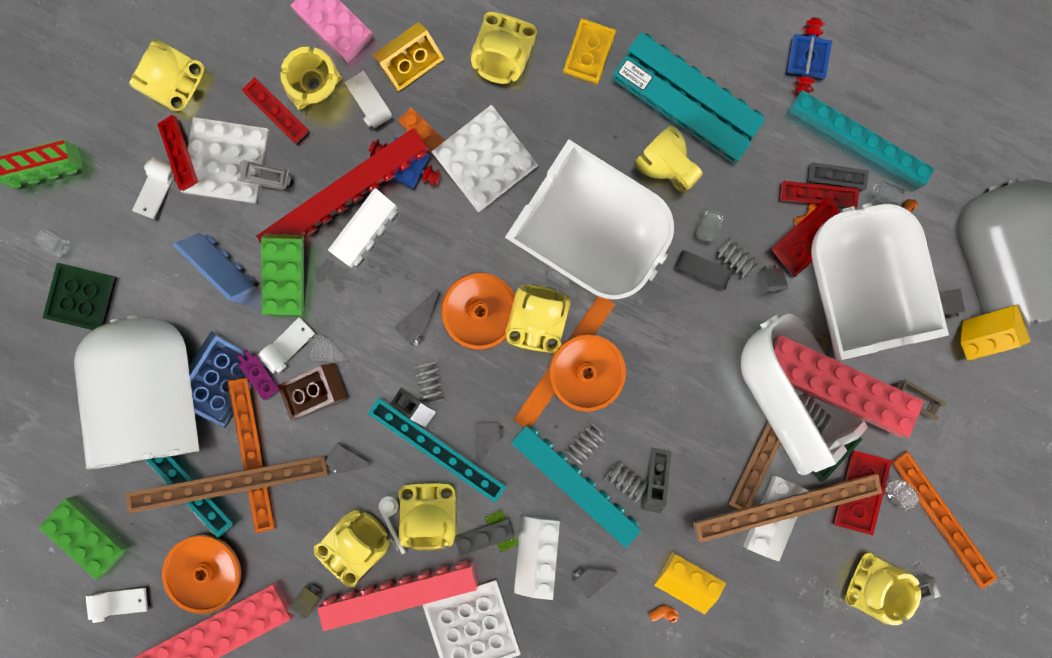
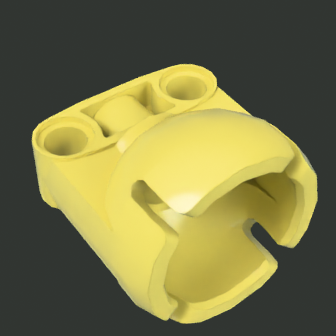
[471,12,537,84]
[128,38,204,112]
[280,46,342,110]
[634,125,703,194]
[505,284,570,353]
[398,483,456,551]
[314,510,389,587]
[845,553,921,625]

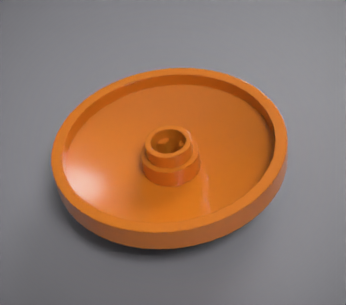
[441,272,515,349]
[549,334,626,412]
[162,535,241,614]

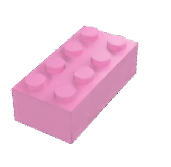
[291,0,374,64]

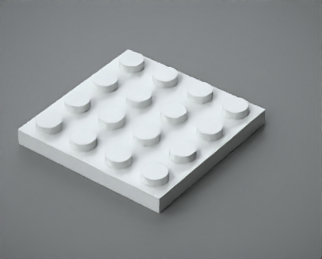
[432,105,538,212]
[180,117,269,204]
[423,579,521,658]

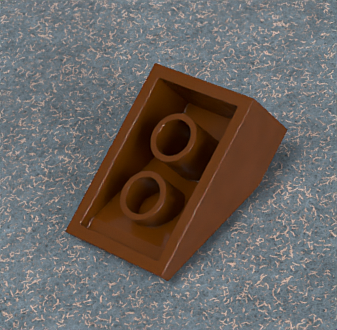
[278,363,348,421]

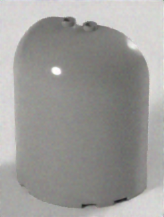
[957,178,1052,327]

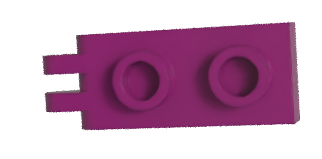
[237,349,279,400]

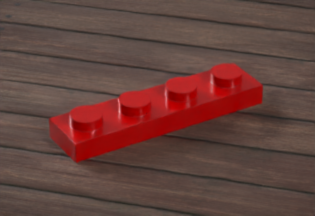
[242,77,309,144]
[157,115,198,191]
[780,181,859,209]

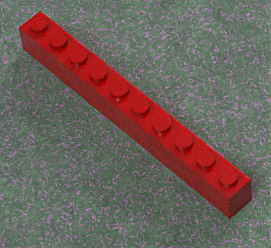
[256,127,430,243]

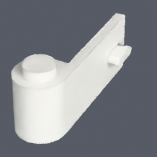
[344,70,393,129]
[132,157,174,219]
[257,317,316,374]
[379,495,408,554]
[86,588,148,623]

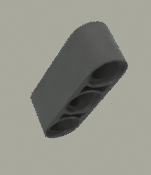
[675,250,733,290]

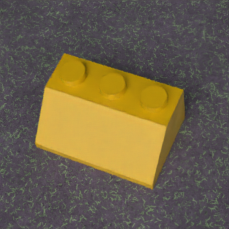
[372,22,444,92]
[961,305,1031,361]
[654,552,727,614]

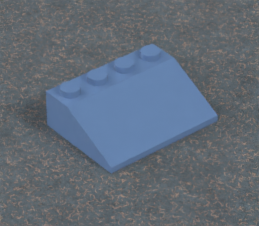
[173,233,258,304]
[189,330,264,428]

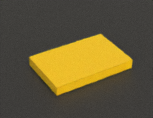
[563,18,617,84]

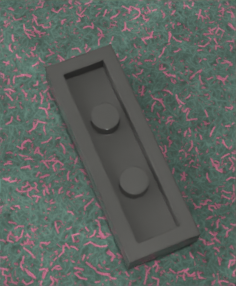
[808,162,869,190]
[454,518,515,556]

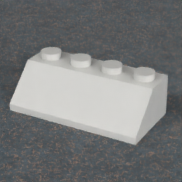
[328,188,397,268]
[743,475,808,561]
[514,515,560,600]

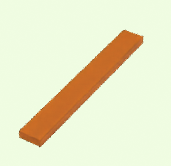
[513,296,615,428]
[228,377,275,533]
[892,451,998,589]

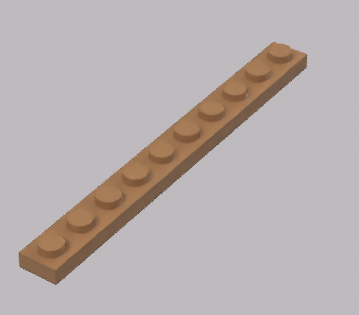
[729,331,830,510]
[125,456,328,514]
[693,473,882,543]

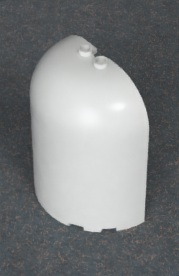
[505,139,674,299]
[811,203,949,361]
[741,313,868,475]
[74,315,199,469]

